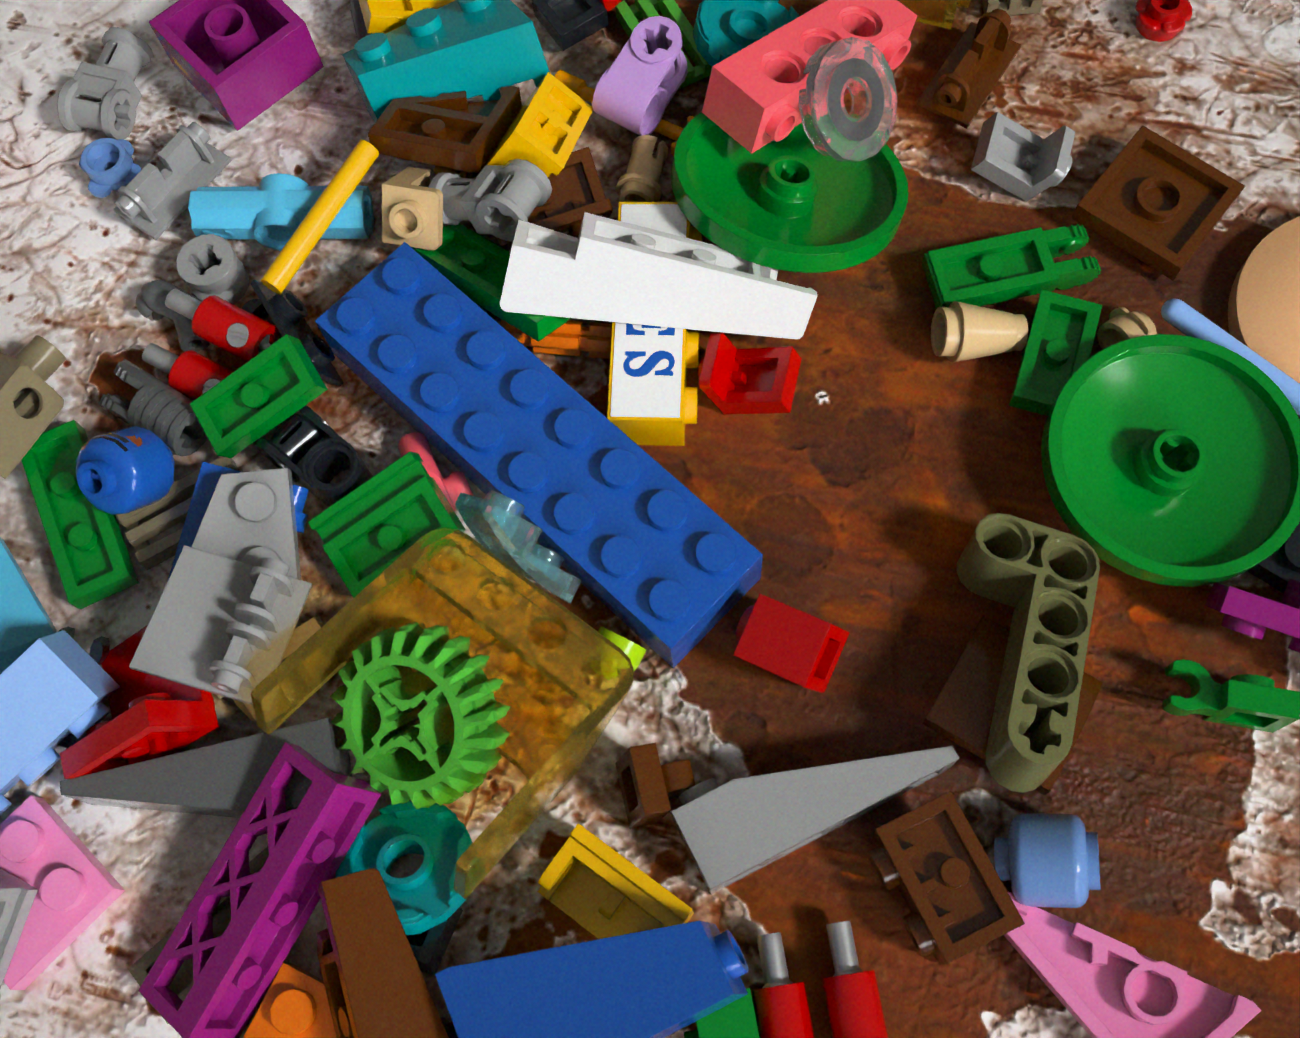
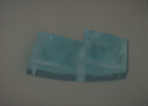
[455,490,582,604]

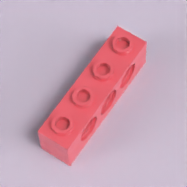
[702,0,917,154]

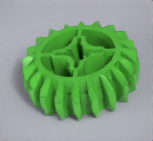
[330,622,511,810]

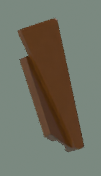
[317,868,449,1038]

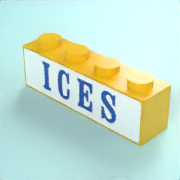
[607,202,702,446]

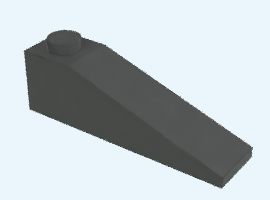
[60,717,353,818]

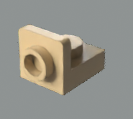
[382,167,443,251]

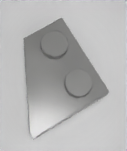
[192,468,301,580]

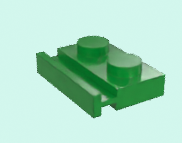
[308,452,466,600]

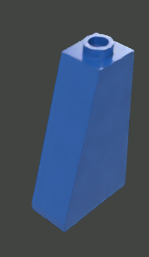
[435,920,749,1038]

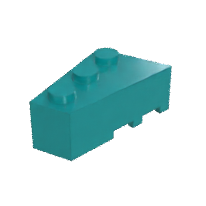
[342,0,550,123]

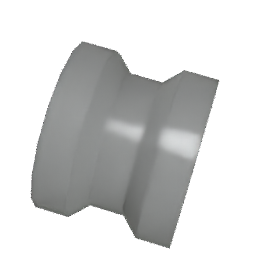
[176,234,249,304]

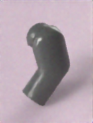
[136,280,210,352]

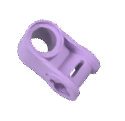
[592,16,688,136]

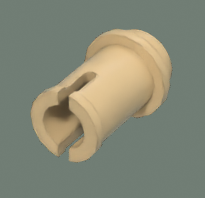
[616,135,668,202]

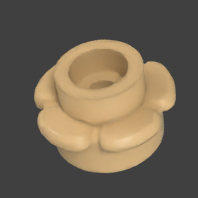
[1097,307,1157,350]

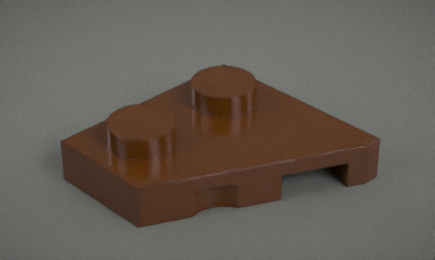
[368,86,522,174]

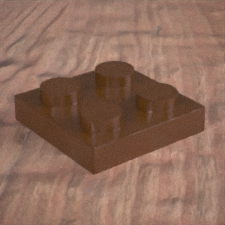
[1072,125,1245,281]

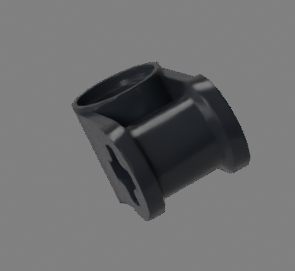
[255,405,373,507]

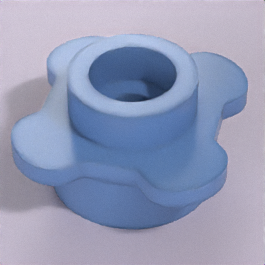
[79,138,142,198]

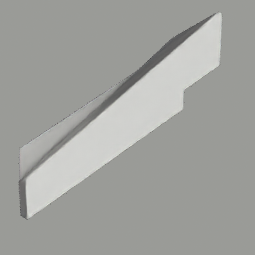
[500,212,818,340]

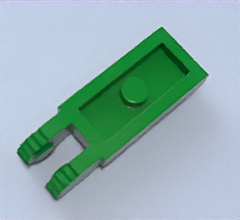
[922,224,1101,309]

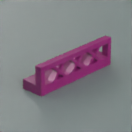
[138,742,381,1038]

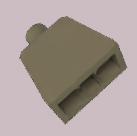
[0,335,66,479]

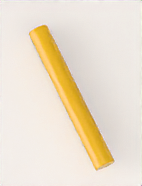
[260,139,379,295]

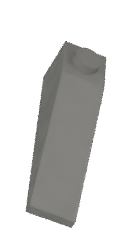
[671,746,959,895]

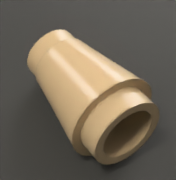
[931,301,1028,363]

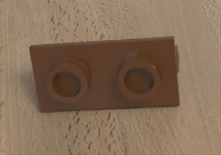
[917,9,1021,129]

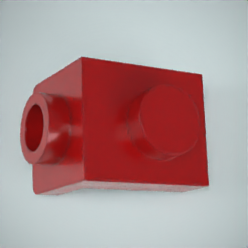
[698,333,802,415]

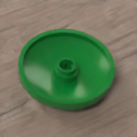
[671,109,909,273]
[1041,334,1300,587]

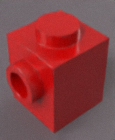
[733,593,850,693]

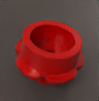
[1135,0,1192,42]

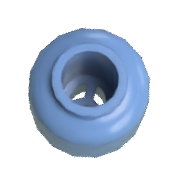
[994,813,1101,908]

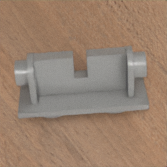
[113,122,232,240]

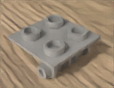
[129,545,312,708]

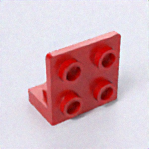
[60,625,219,779]

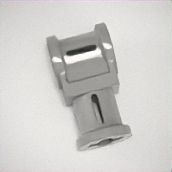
[57,27,153,140]
[429,159,552,242]

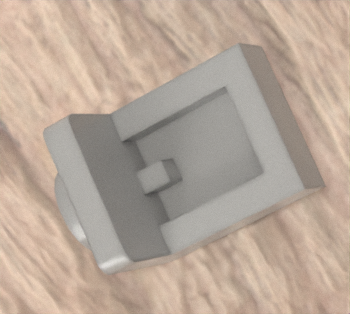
[971,112,1075,202]

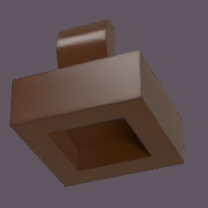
[615,743,696,829]

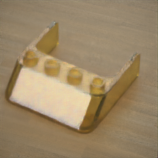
[251,528,634,899]

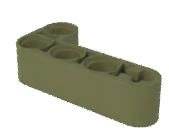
[957,513,1100,793]

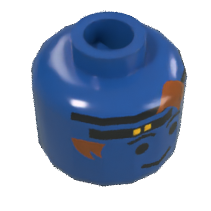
[75,426,175,515]

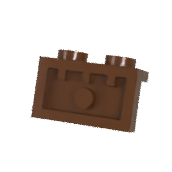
[867,791,1025,965]

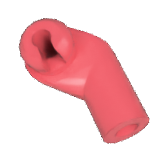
[398,432,474,511]

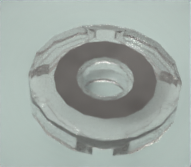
[799,37,898,163]

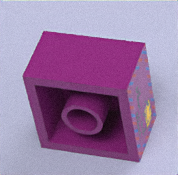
[149,0,324,131]

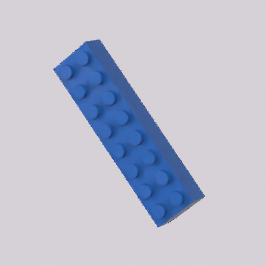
[315,242,763,669]

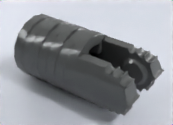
[99,359,208,457]

